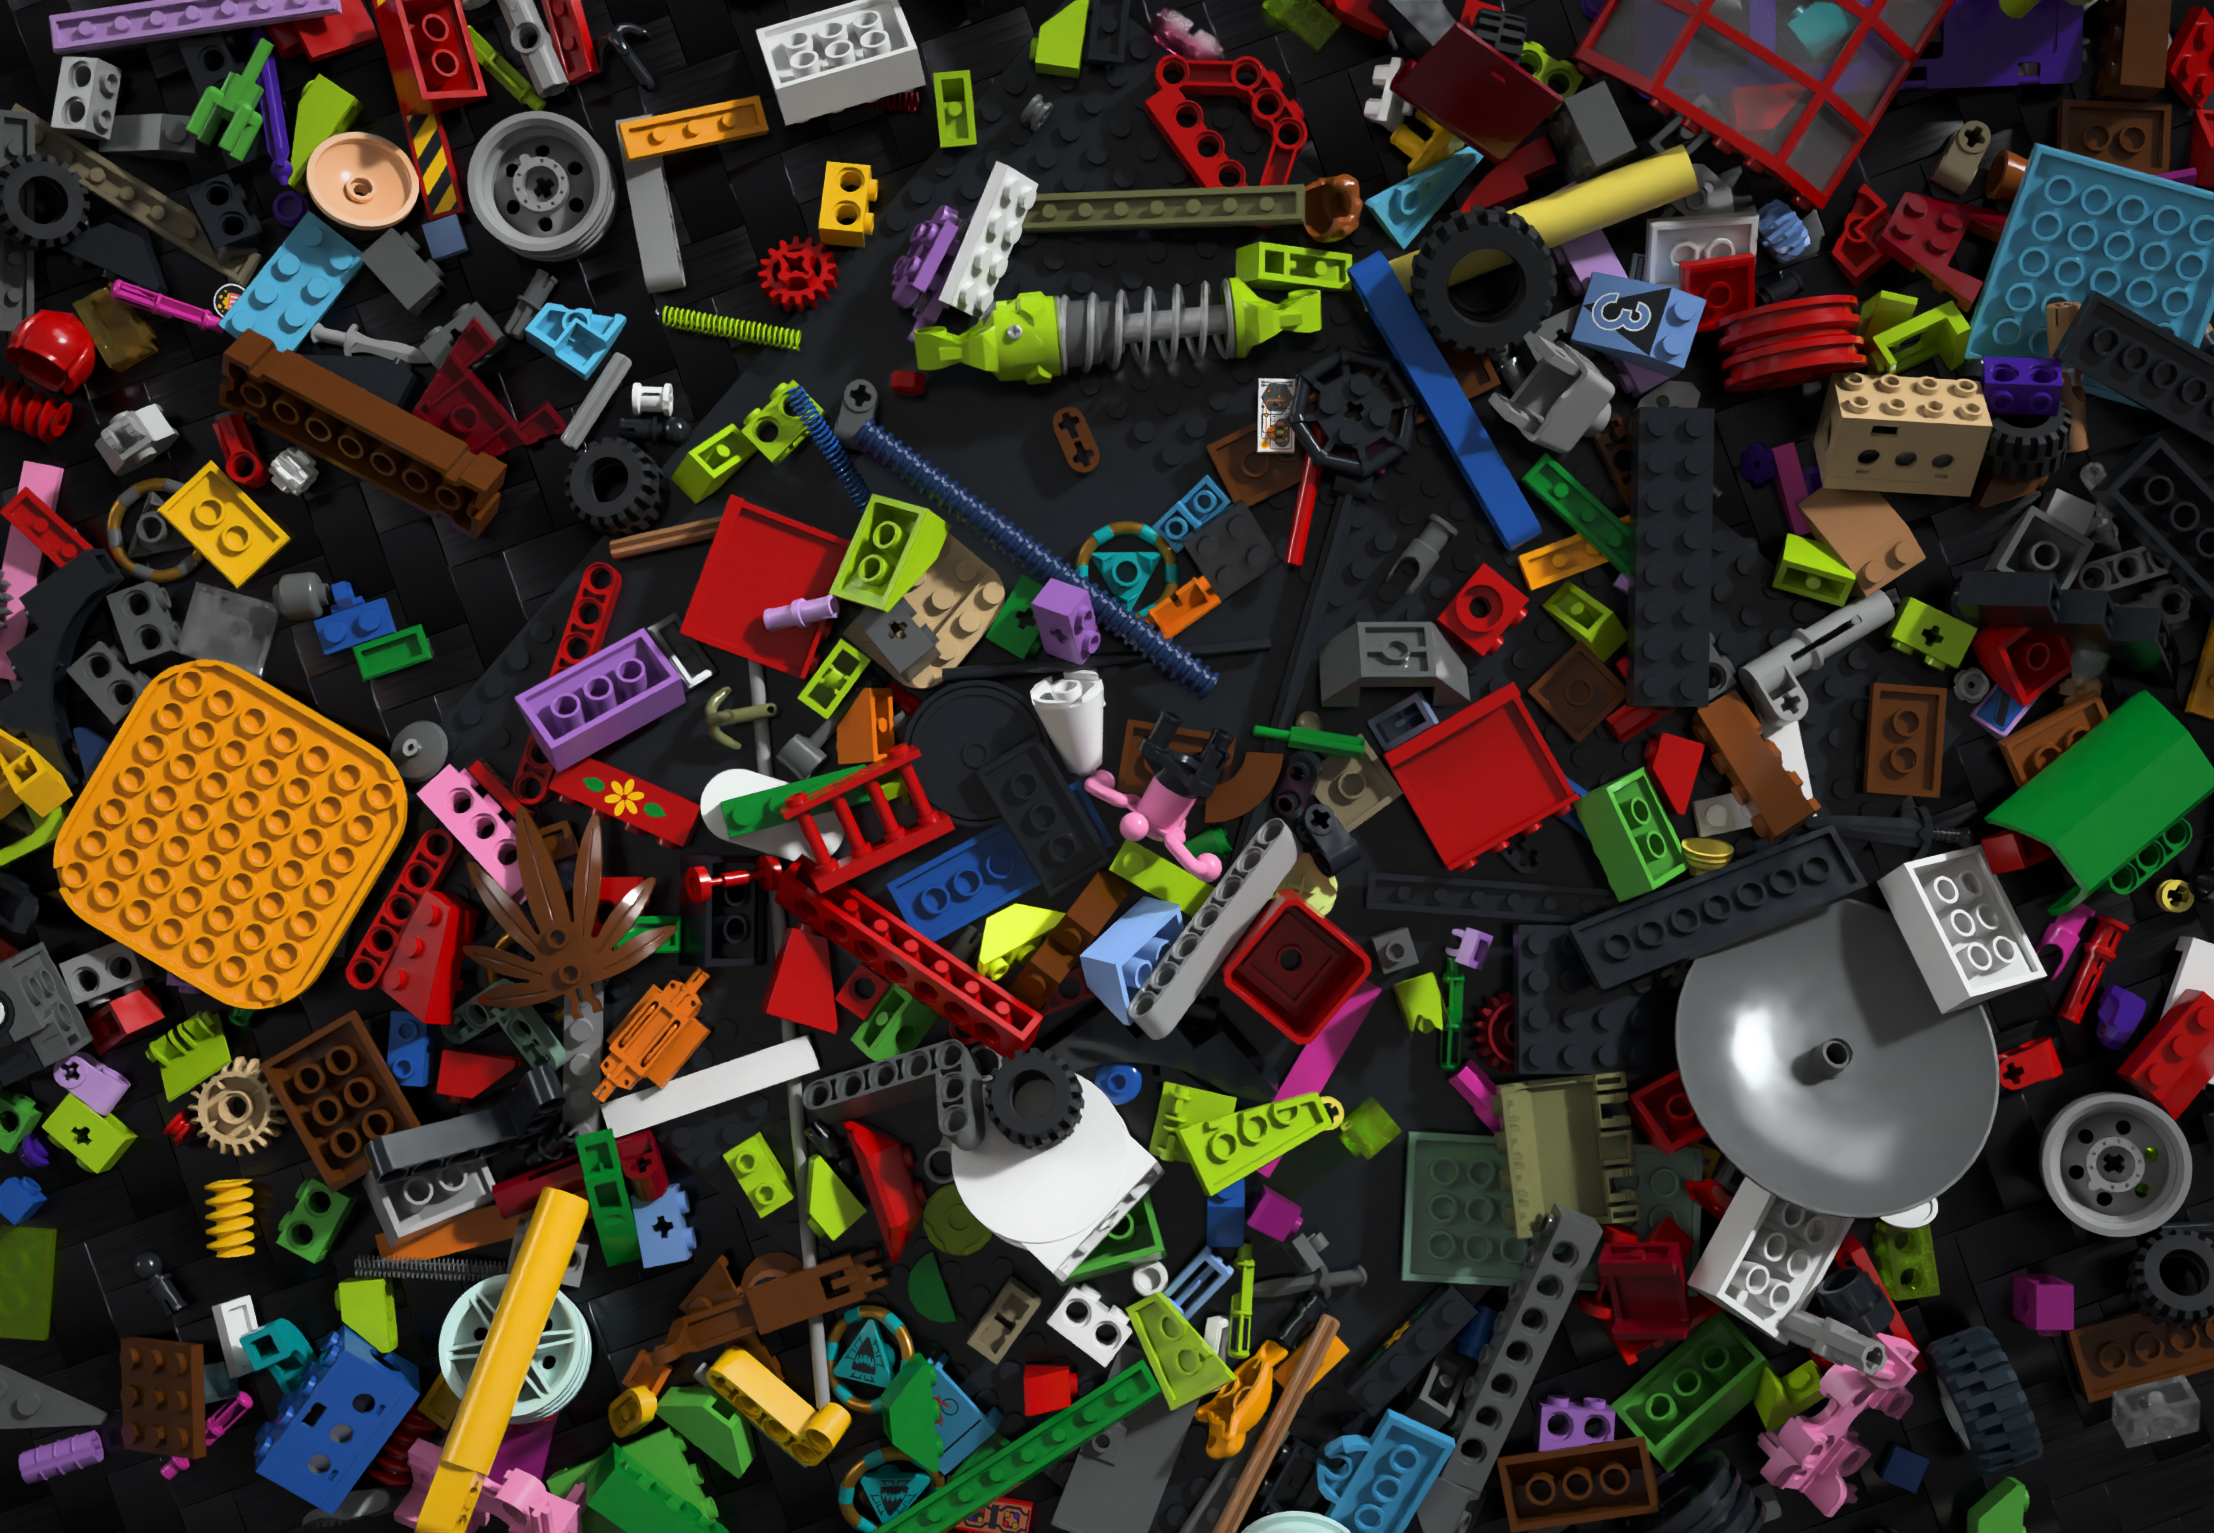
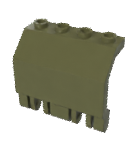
[1491,1071,1643,1239]

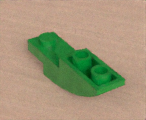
[575,1128,642,1267]

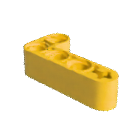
[706,1345,852,1466]

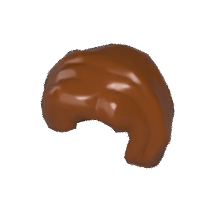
[1302,174,1363,243]

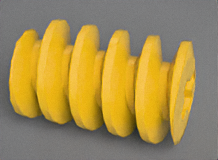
[204,1179,255,1258]

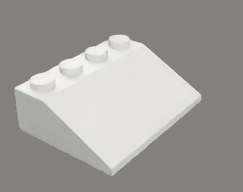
[756,0,926,126]
[1877,845,2047,1014]
[1687,1176,1855,1346]

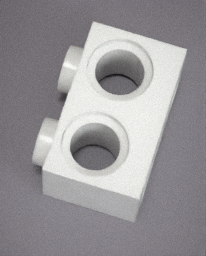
[1046,1283,1132,1368]

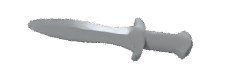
[310,322,431,364]

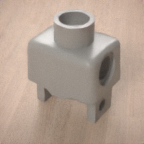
[1488,336,1615,454]

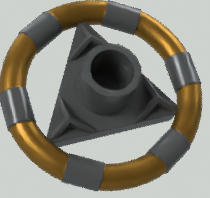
[106,478,205,583]

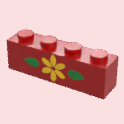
[548,756,702,851]

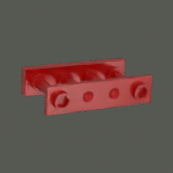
[778,743,955,894]

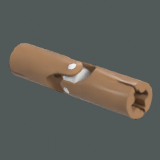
[2046,301,2089,453]

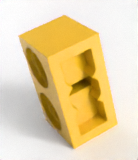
[818,161,878,248]

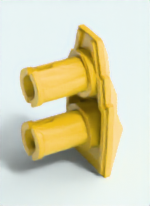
[1390,110,1465,178]

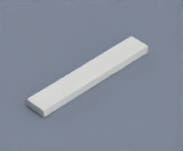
[600,1034,820,1138]

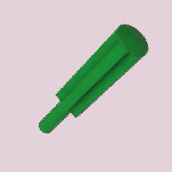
[1253,725,1365,760]

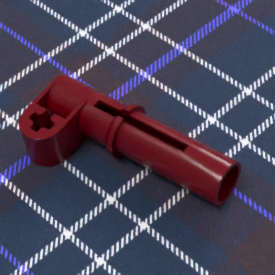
[492,1127,669,1220]

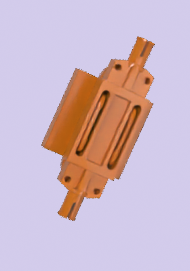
[592,967,711,1103]

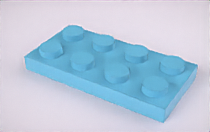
[218,211,365,353]

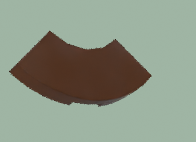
[1204,752,1284,823]

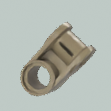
[1928,120,1991,196]

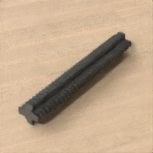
[354,1255,506,1282]

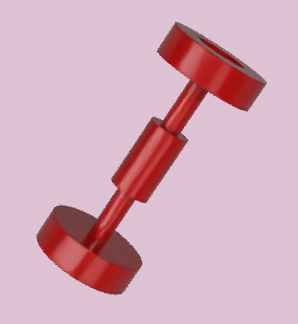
[686,854,782,904]
[1576,1223,1640,1319]

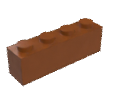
[1691,690,1821,844]

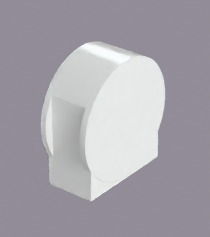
[951,1073,1165,1282]

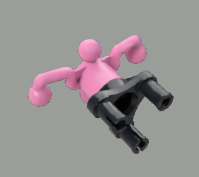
[1084,708,1235,882]

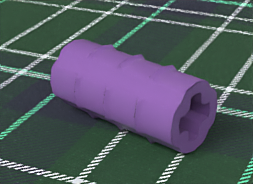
[19,1430,104,1484]

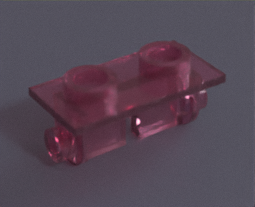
[1149,7,1225,60]

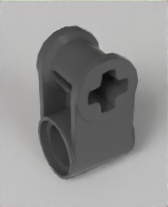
[832,379,879,452]

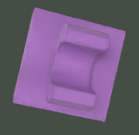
[1445,927,1493,971]

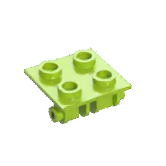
[145,1010,232,1102]
[1149,1081,1237,1163]

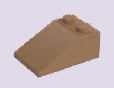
[1795,487,1926,597]

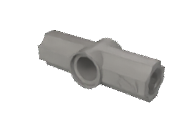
[497,0,569,98]
[1783,1309,1887,1376]

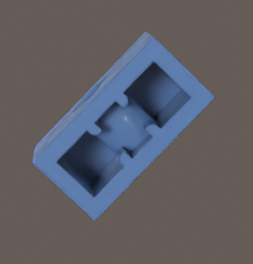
[630,1183,697,1268]

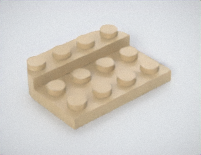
[843,532,1006,690]

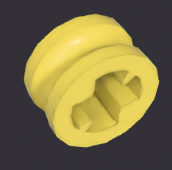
[2155,879,2194,912]
[1320,1096,1344,1130]

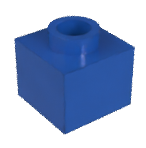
[0,1175,47,1225]

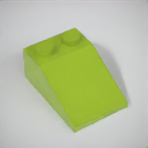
[829,493,951,613]

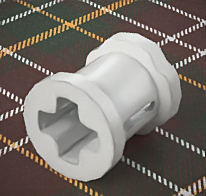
[632,383,673,416]

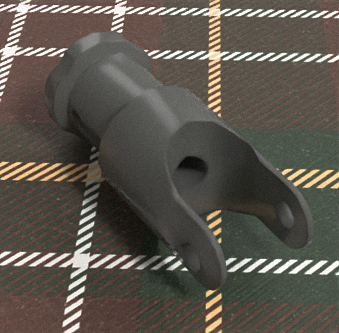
[1386,513,1458,597]

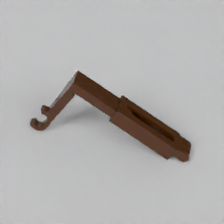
[648,1248,890,1368]

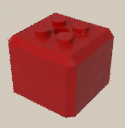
[1220,888,1371,1045]

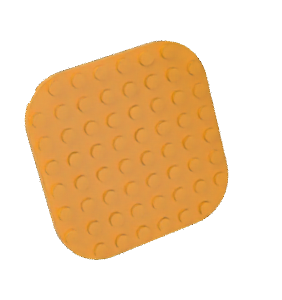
[53,659,408,1009]

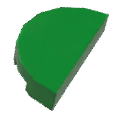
[908,1250,957,1323]

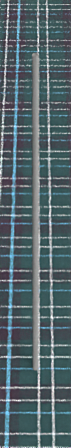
[748,660,831,1409]

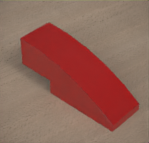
[1461,135,1557,213]

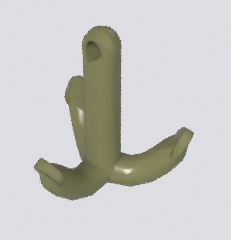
[704,686,778,749]

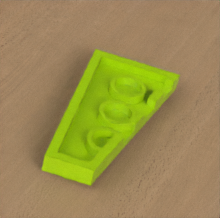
[1174,1091,1333,1196]

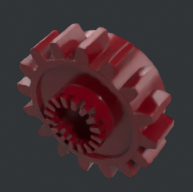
[1471,992,1514,1073]

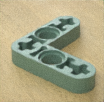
[440,978,566,1071]

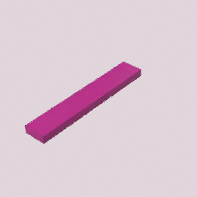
[1256,979,1382,1178]

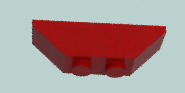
[843,1118,928,1263]

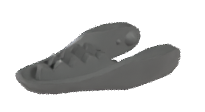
[302,1486,411,1527]

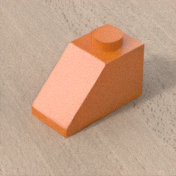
[836,688,895,765]

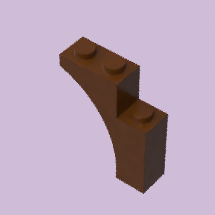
[1007,866,1132,1012]

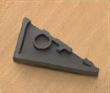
[0,1364,110,1429]

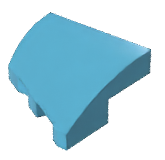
[525,303,626,381]

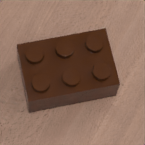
[2091,0,2172,102]

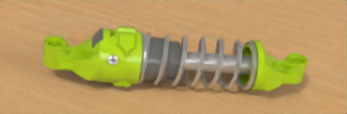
[913,277,1323,385]

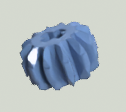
[1757,199,1811,264]

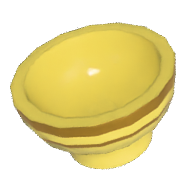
[1681,837,1734,877]

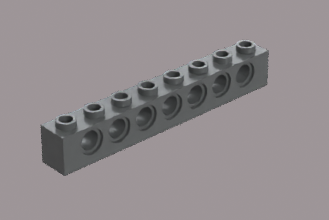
[1439,1203,1603,1493]

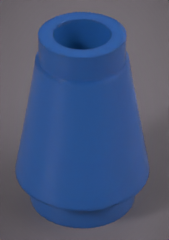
[1456,1304,1498,1360]

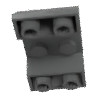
[1318,622,1470,707]

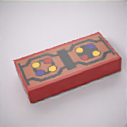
[469,760,536,819]
[955,1497,1033,1533]

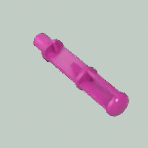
[110,279,224,334]
[160,1390,253,1480]

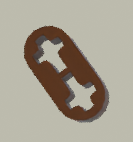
[1053,407,1100,475]

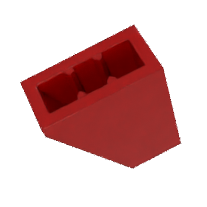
[759,923,838,1034]

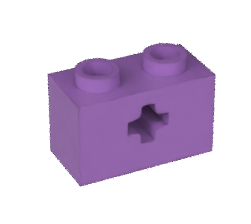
[1031,578,1101,666]

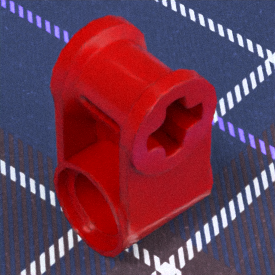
[1998,1037,2063,1090]

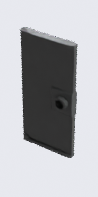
[1051,1342,1200,1533]

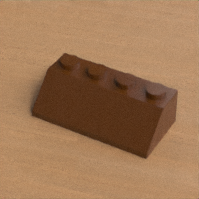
[1497,1436,1660,1533]

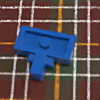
[314,581,397,656]

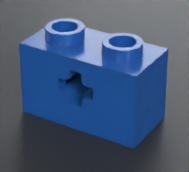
[387,1008,437,1087]

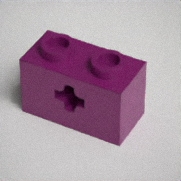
[2013,1274,2074,1336]

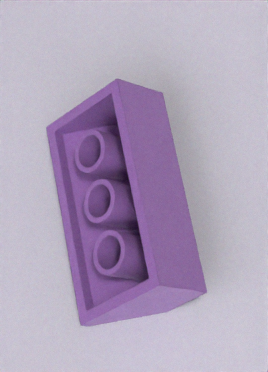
[514,628,686,773]

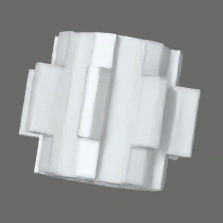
[268,447,319,496]

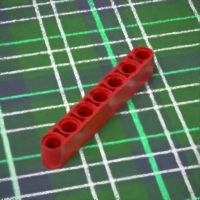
[513,562,622,805]

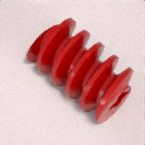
[0,375,73,443]
[366,1405,438,1488]

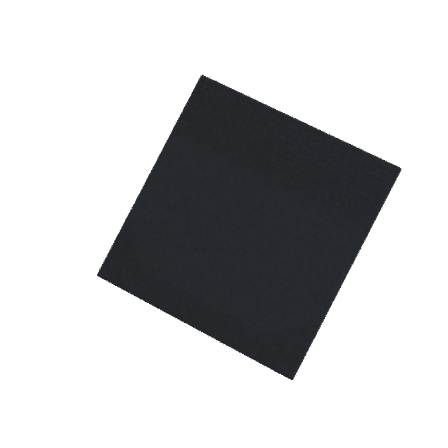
[370,0,1963,1533]

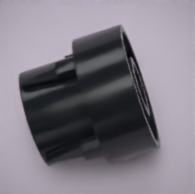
[1815,1266,1895,1338]

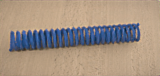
[787,386,872,513]

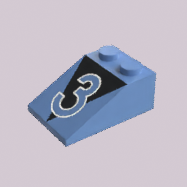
[1569,271,1706,378]

